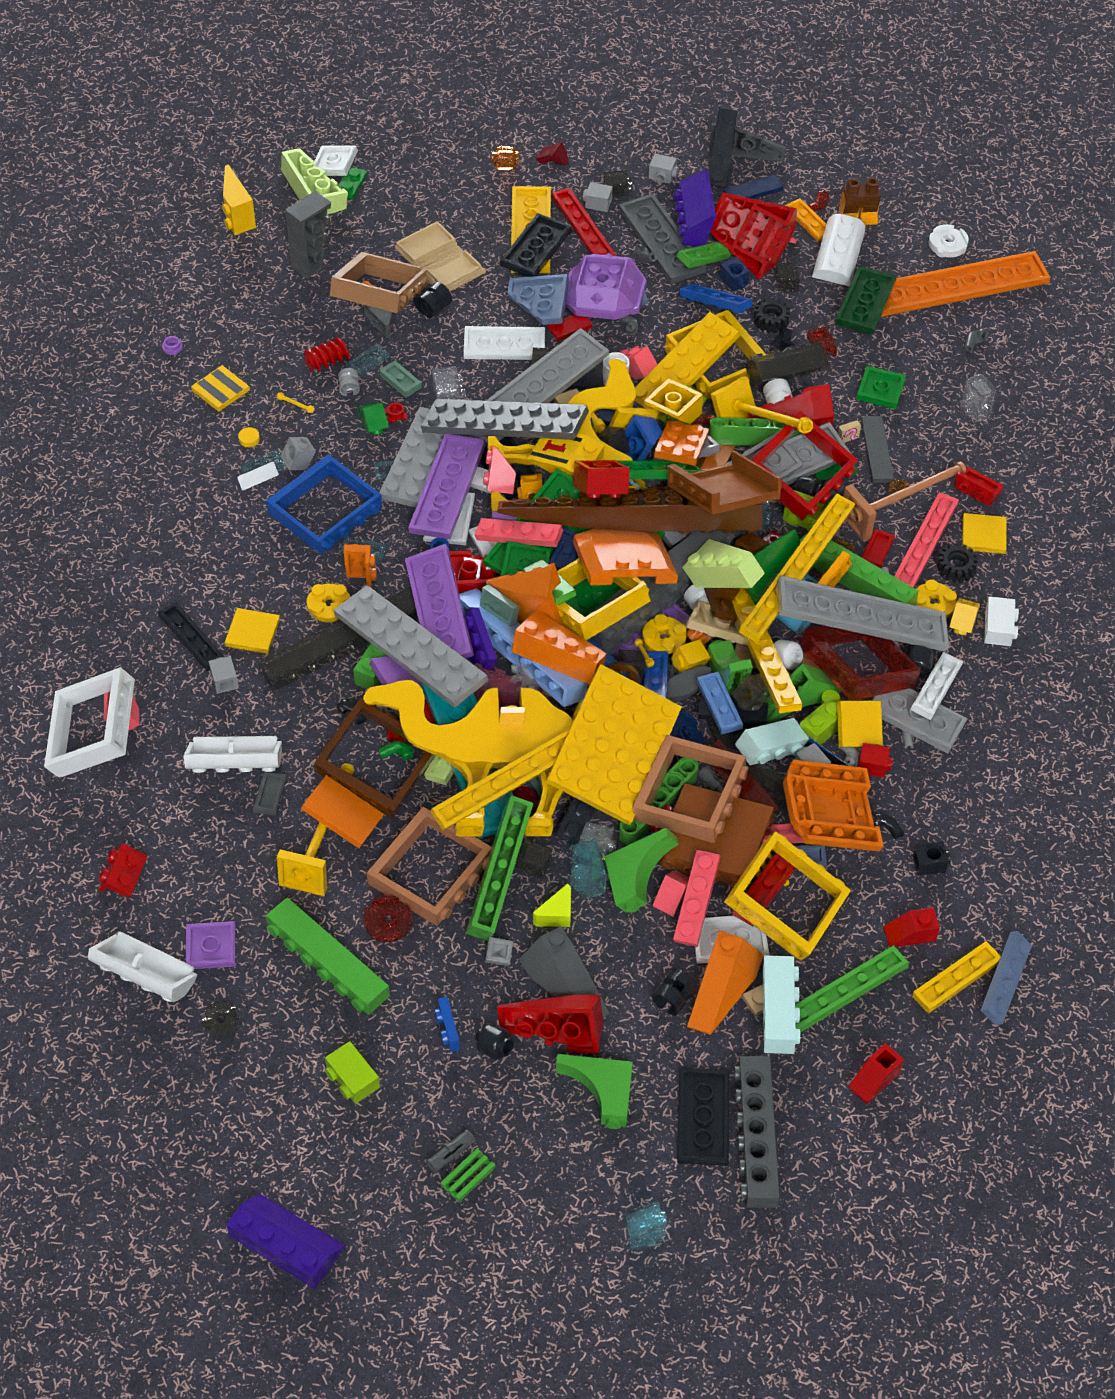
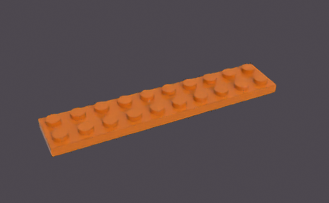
[881,251,1051,317]

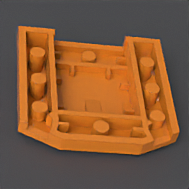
[573,529,678,585]
[783,760,884,852]

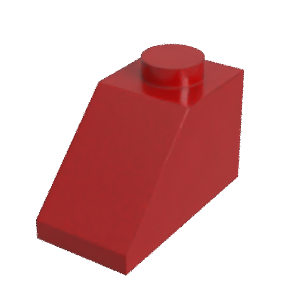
[883,907,940,948]

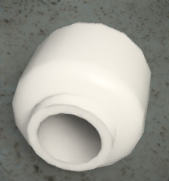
[774,639,803,670]

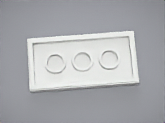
[464,326,545,360]

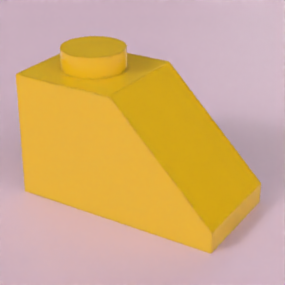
[950,598,980,635]

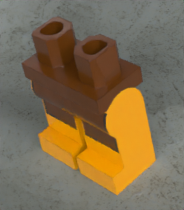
[838,177,881,225]

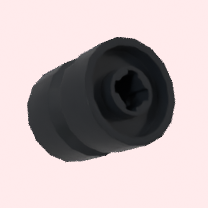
[414,282,452,319]
[652,969,697,1016]

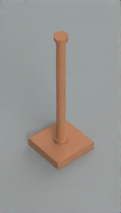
[843,461,966,542]

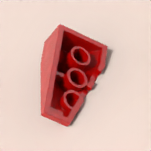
[747,384,834,426]
[449,551,501,594]
[497,995,603,1054]

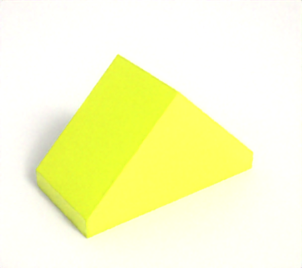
[533,884,571,927]

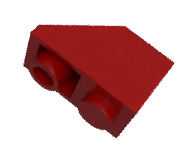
[848,1043,904,1104]

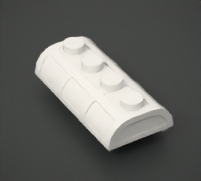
[812,214,865,287]
[184,736,282,773]
[88,931,197,1002]

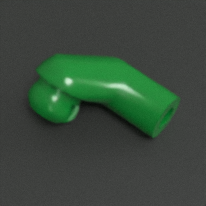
[379,740,414,761]

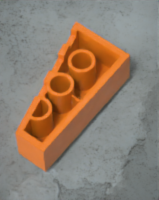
[512,610,607,685]

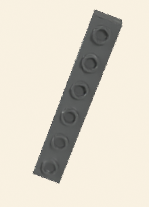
[734,1056,779,1208]

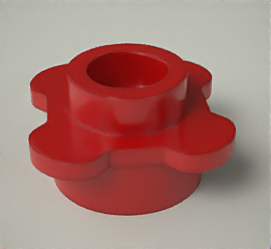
[384,403,408,423]

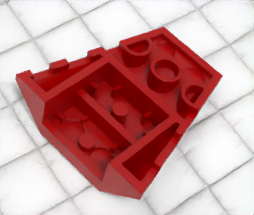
[710,192,797,280]

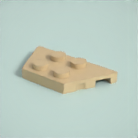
[685,600,747,646]

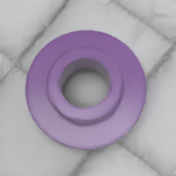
[162,336,183,355]

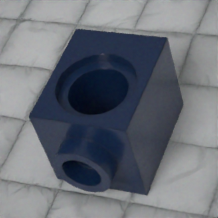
[719,257,750,291]

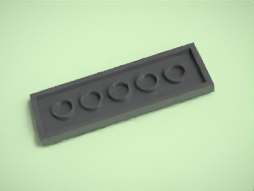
[619,194,706,284]

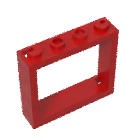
[752,411,858,521]

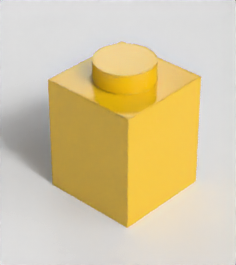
[671,639,711,673]

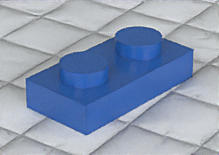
[434,997,460,1052]

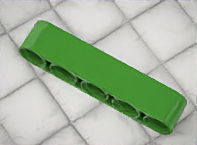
[709,417,802,446]
[619,757,699,845]

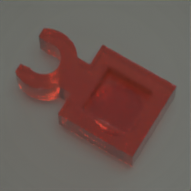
[807,326,838,359]

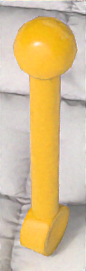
[277,392,315,413]
[634,638,655,667]

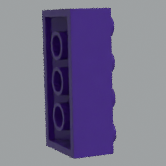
[673,169,716,247]
[226,1193,345,1289]

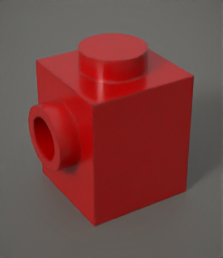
[858,743,893,778]

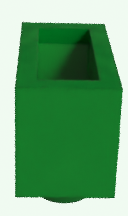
[355,403,389,435]

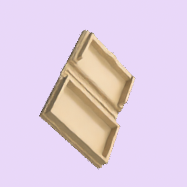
[395,221,486,291]

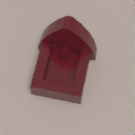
[536,142,569,165]

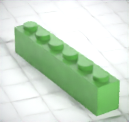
[800,529,918,606]
[465,795,533,941]
[266,897,390,1015]

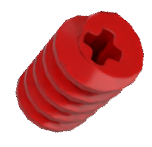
[304,337,350,374]

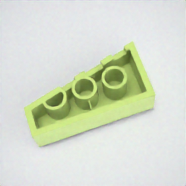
[281,148,348,214]
[682,539,765,588]

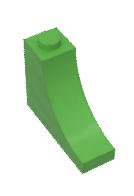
[707,640,753,698]
[762,664,843,724]
[604,828,679,913]
[556,1054,633,1129]

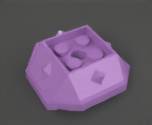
[565,253,647,320]

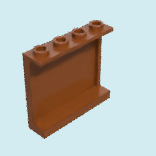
[668,451,782,515]
[658,783,774,890]

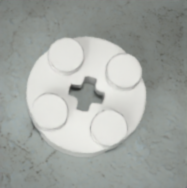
[929,224,969,257]

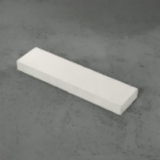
[910,652,963,720]

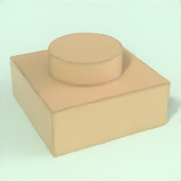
[742,984,763,1017]

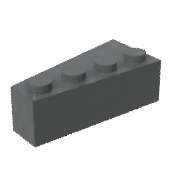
[285,191,331,279]

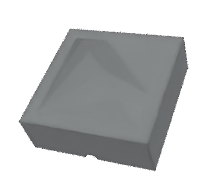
[485,937,513,966]

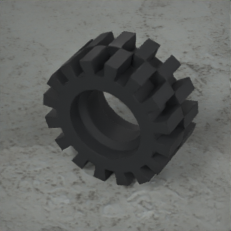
[753,298,790,333]
[937,543,978,583]

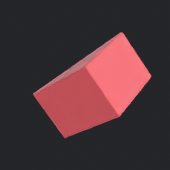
[653,870,689,917]

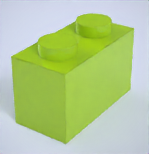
[324,1041,380,1104]

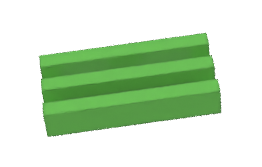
[441,1148,496,1202]

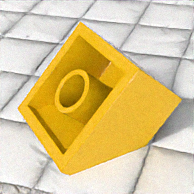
[644,378,703,424]

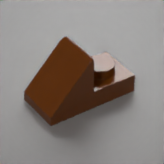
[704,588,740,623]

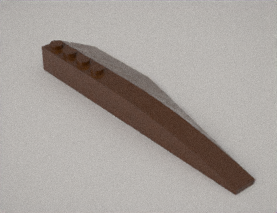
[497,485,762,534]

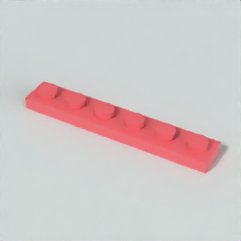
[894,492,959,588]

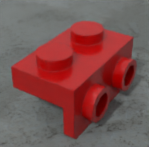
[954,467,1004,507]
[98,843,147,897]

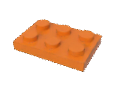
[654,421,709,466]

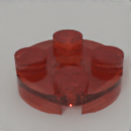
[364,896,412,942]

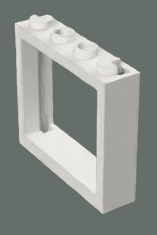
[44,667,135,777]

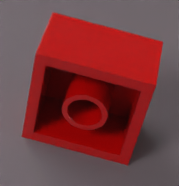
[573,460,630,498]

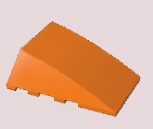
[486,563,574,633]

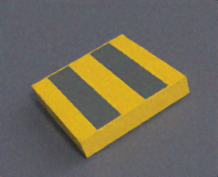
[191,365,250,412]

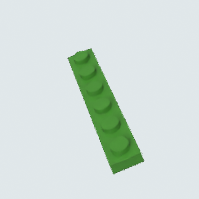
[795,945,909,1033]

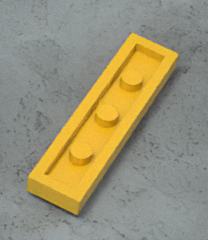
[912,941,1001,1014]

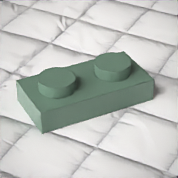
[379,360,422,398]
[479,585,520,627]

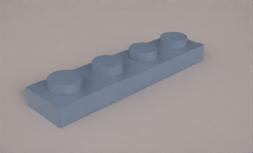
[980,931,1032,1025]

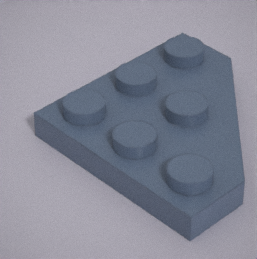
[507,274,569,325]

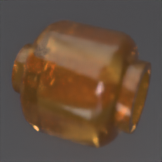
[491,145,519,171]

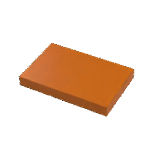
[301,775,384,849]

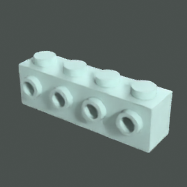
[763,956,800,1054]

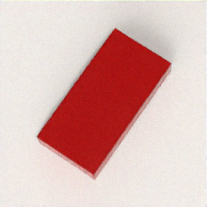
[548,315,592,342]
[861,529,895,568]

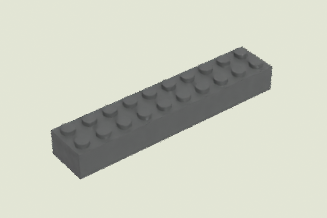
[587,530,749,655]

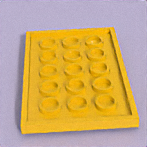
[546,664,682,825]

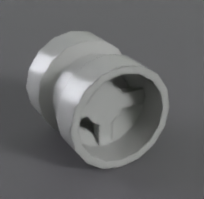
[338,368,360,396]

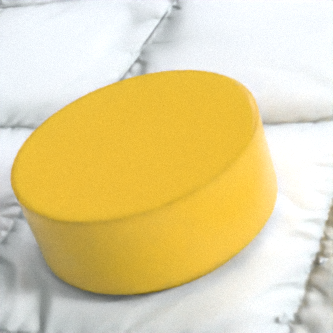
[238,427,260,447]

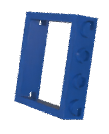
[266,454,382,554]

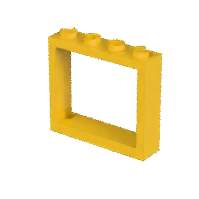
[665,310,771,399]
[557,558,650,640]
[724,831,851,961]

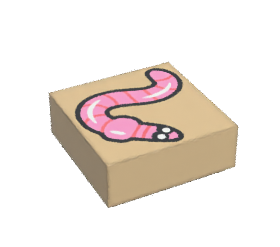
[838,420,861,443]

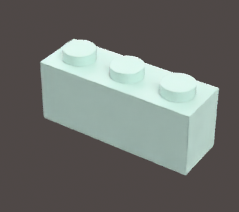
[735,718,809,765]

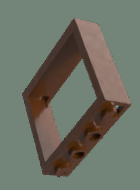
[314,699,436,819]

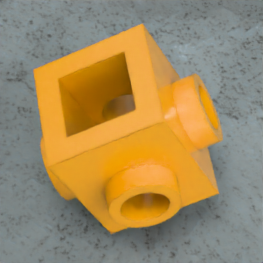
[517,474,543,501]

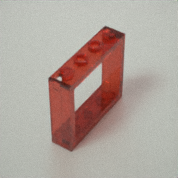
[800,626,921,701]

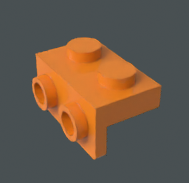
[344,544,377,587]

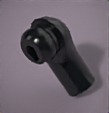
[337,698,367,725]
[872,812,904,839]

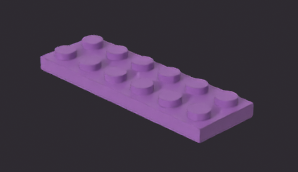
[408,434,486,540]
[405,544,474,659]

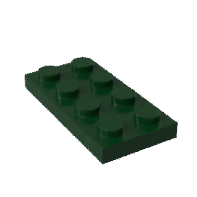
[835,266,897,335]

